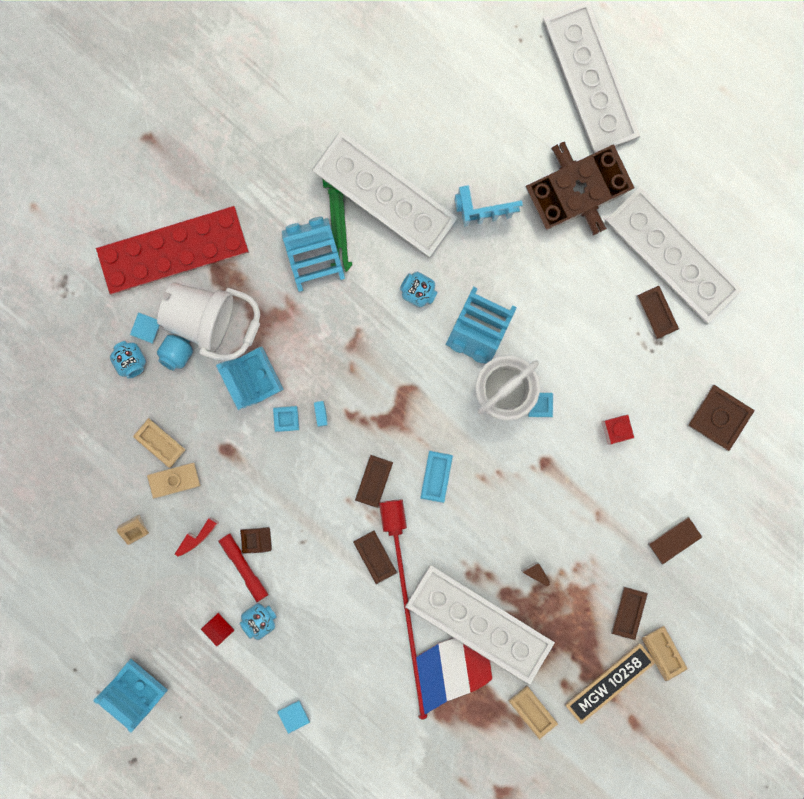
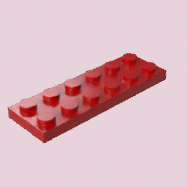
[96,206,249,295]

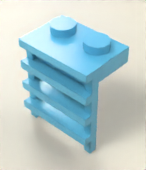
[454,185,523,227]
[282,216,345,292]
[446,287,517,364]
[216,347,284,410]
[93,659,168,733]

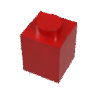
[601,414,635,444]

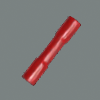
[218,534,269,603]

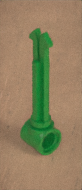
[322,179,353,272]

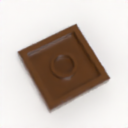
[687,385,755,451]

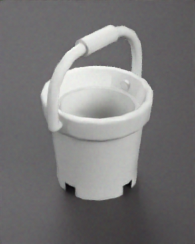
[157,282,260,361]
[475,355,540,420]

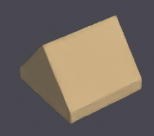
[117,515,149,545]

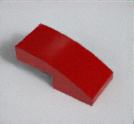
[174,517,219,557]

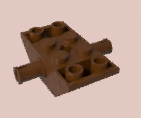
[525,141,635,236]

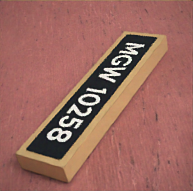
[565,643,655,724]

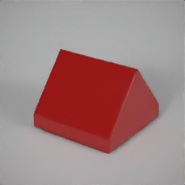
[201,612,235,647]

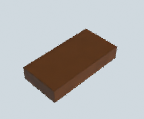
[636,285,679,340]
[355,455,393,508]
[648,517,702,565]
[353,530,397,584]
[611,586,648,640]

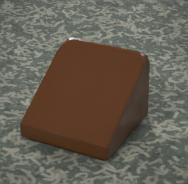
[240,527,272,554]
[521,562,550,586]

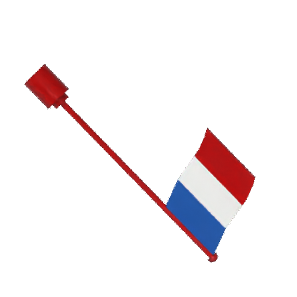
[379,499,493,720]

